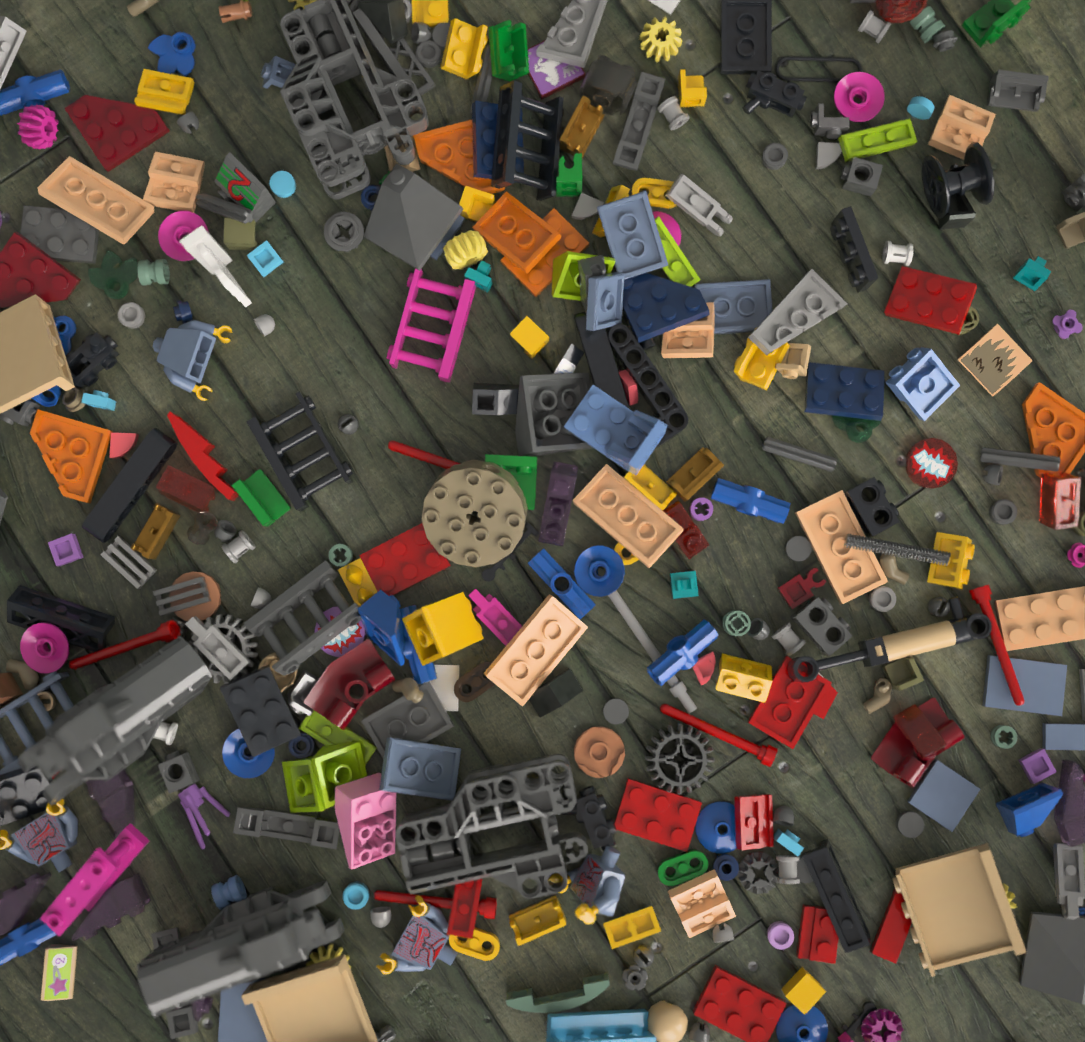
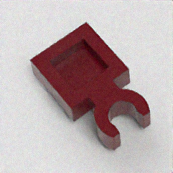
[777,568,826,609]

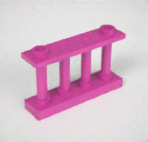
[387,268,476,383]
[40,823,149,937]

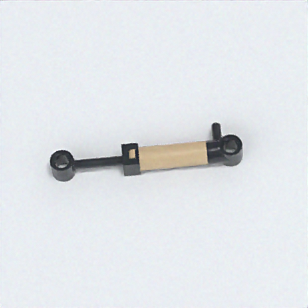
[787,597,992,682]

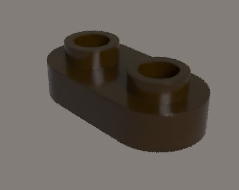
[454,661,495,702]

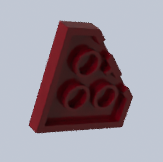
[64,95,170,172]
[0,232,81,308]

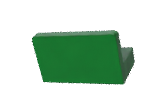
[232,469,291,527]

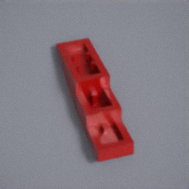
[167,411,239,501]

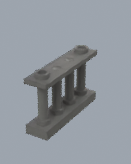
[244,560,361,676]

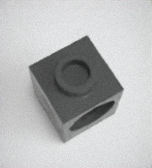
[840,157,883,197]
[158,750,200,794]

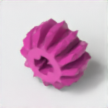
[17,105,59,150]

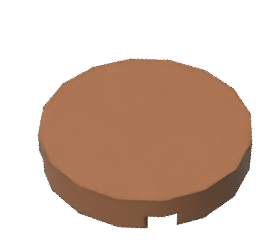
[169,571,221,621]
[574,726,625,778]

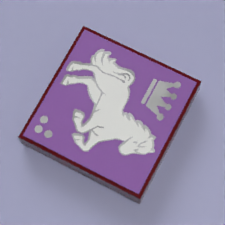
[528,40,586,100]

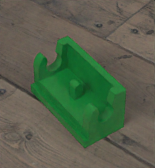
[489,20,529,82]
[556,153,582,197]

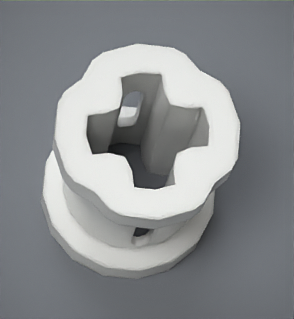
[882,241,913,266]
[153,722,178,745]

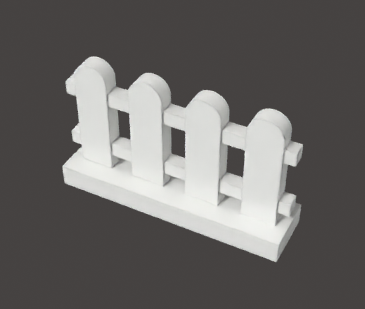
[180,226,252,307]

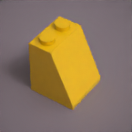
[402,592,484,666]

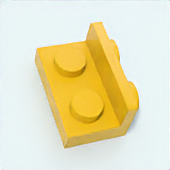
[440,18,488,79]
[734,327,790,390]
[927,532,975,590]
[716,653,773,702]

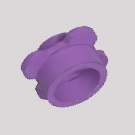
[1052,310,1083,339]

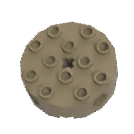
[422,460,528,567]

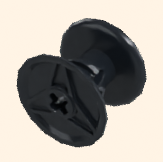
[922,142,994,218]

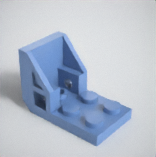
[564,385,667,475]

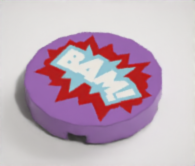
[315,607,366,657]

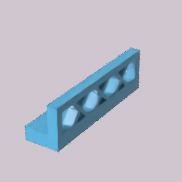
[546,1009,656,1042]

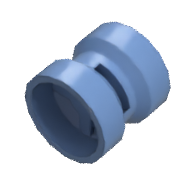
[211,875,247,910]

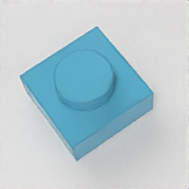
[247,240,283,277]
[81,390,116,411]
[774,829,804,856]

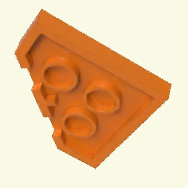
[413,120,505,194]
[1022,382,1085,489]
[30,409,113,504]

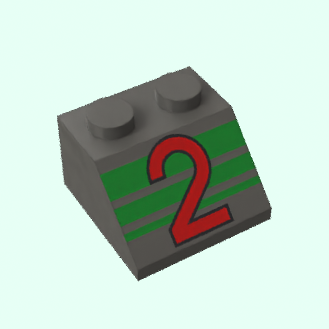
[214,152,276,222]

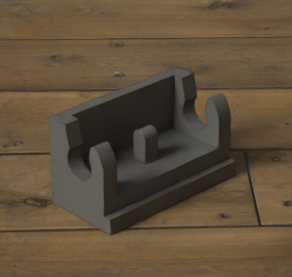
[987,70,1049,112]
[578,255,606,314]

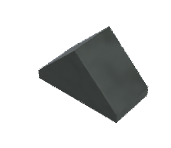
[358,0,408,44]
[938,194,976,230]
[529,669,583,718]

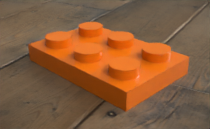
[472,191,562,274]
[500,208,589,297]

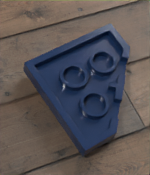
[622,273,710,343]

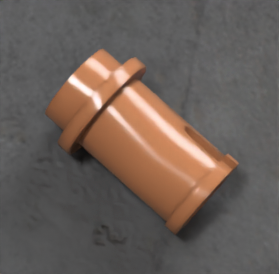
[219,0,253,23]

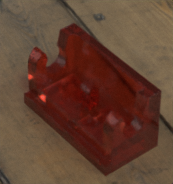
[156,465,216,516]
[1039,472,1081,530]

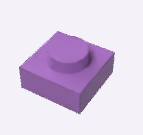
[48,533,84,566]
[1018,748,1057,784]

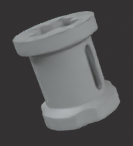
[858,10,891,44]
[657,96,690,130]
[221,530,256,563]
[771,622,806,657]
[776,855,800,884]

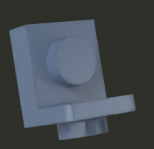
[261,56,296,89]

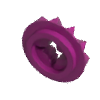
[861,1009,904,1042]

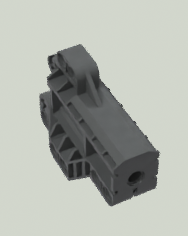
[280,0,429,200]
[18,636,212,805]
[396,754,588,899]
[136,880,345,1017]

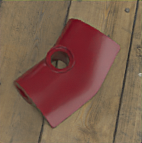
[304,639,396,730]
[871,697,965,788]

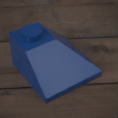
[358,590,405,666]
[996,783,1063,837]

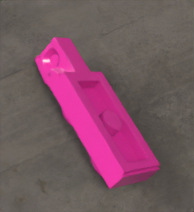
[468,588,522,646]

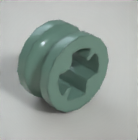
[328,544,353,567]
[990,725,1017,749]

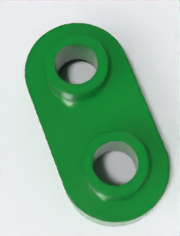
[657,849,708,886]

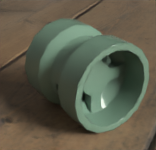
[910,6,945,43]
[137,259,170,286]
[722,610,751,636]

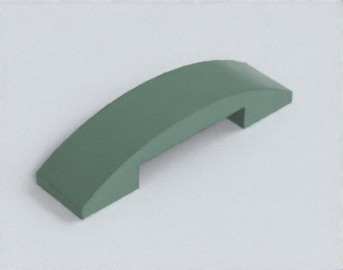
[506,973,610,1013]

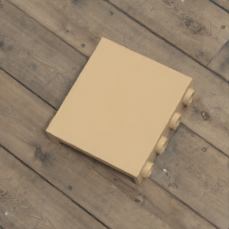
[0,294,75,414]
[892,843,1026,977]
[241,954,378,1042]

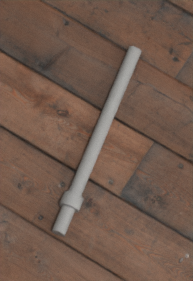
[608,590,697,713]

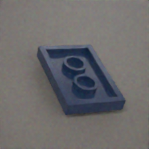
[472,100,524,183]
[804,362,885,421]

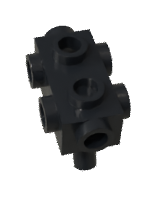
[743,70,807,117]
[65,332,119,387]
[561,785,617,850]

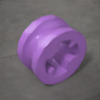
[689,498,713,521]

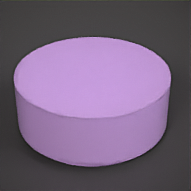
[767,921,794,950]

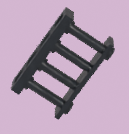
[491,80,564,201]
[246,391,354,512]

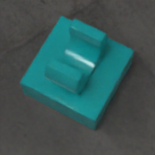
[1013,256,1051,291]
[464,260,492,293]
[670,571,699,599]

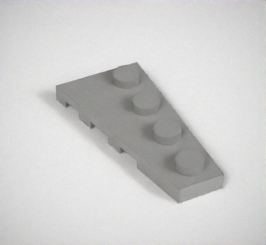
[536,0,608,68]
[748,269,848,355]

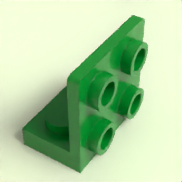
[961,0,1032,48]
[485,454,537,510]

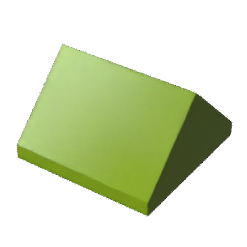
[552,251,615,301]
[312,741,367,809]
[282,756,325,813]

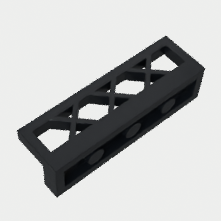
[7,585,115,652]
[803,839,870,954]

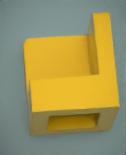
[678,69,707,107]
[459,186,495,222]
[510,316,549,359]
[781,967,826,1014]

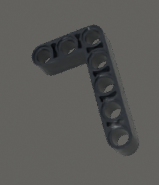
[608,324,688,450]

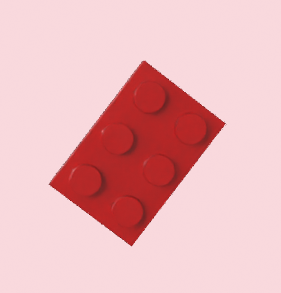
[884,266,977,335]
[359,523,451,596]
[747,656,832,749]
[614,778,702,852]
[693,965,787,1042]

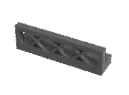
[353,8,435,97]

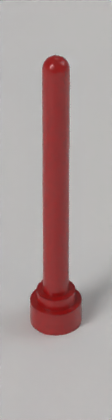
[388,440,461,469]
[969,584,1025,706]
[69,620,181,670]
[660,704,778,767]
[373,890,497,919]

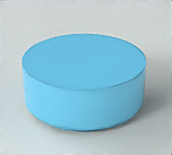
[907,96,935,120]
[269,171,296,198]
[343,882,370,909]

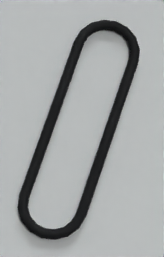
[775,57,862,82]

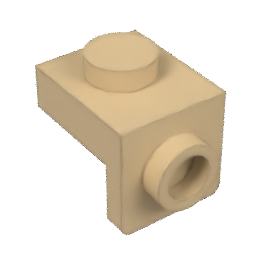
[775,343,811,379]

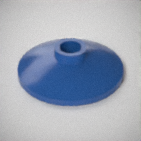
[574,545,625,597]
[222,728,275,778]
[695,801,736,854]
[776,1004,828,1042]

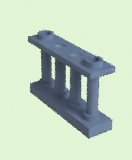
[0,671,74,775]

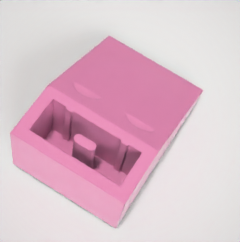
[335,773,396,870]

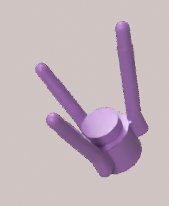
[178,784,230,849]

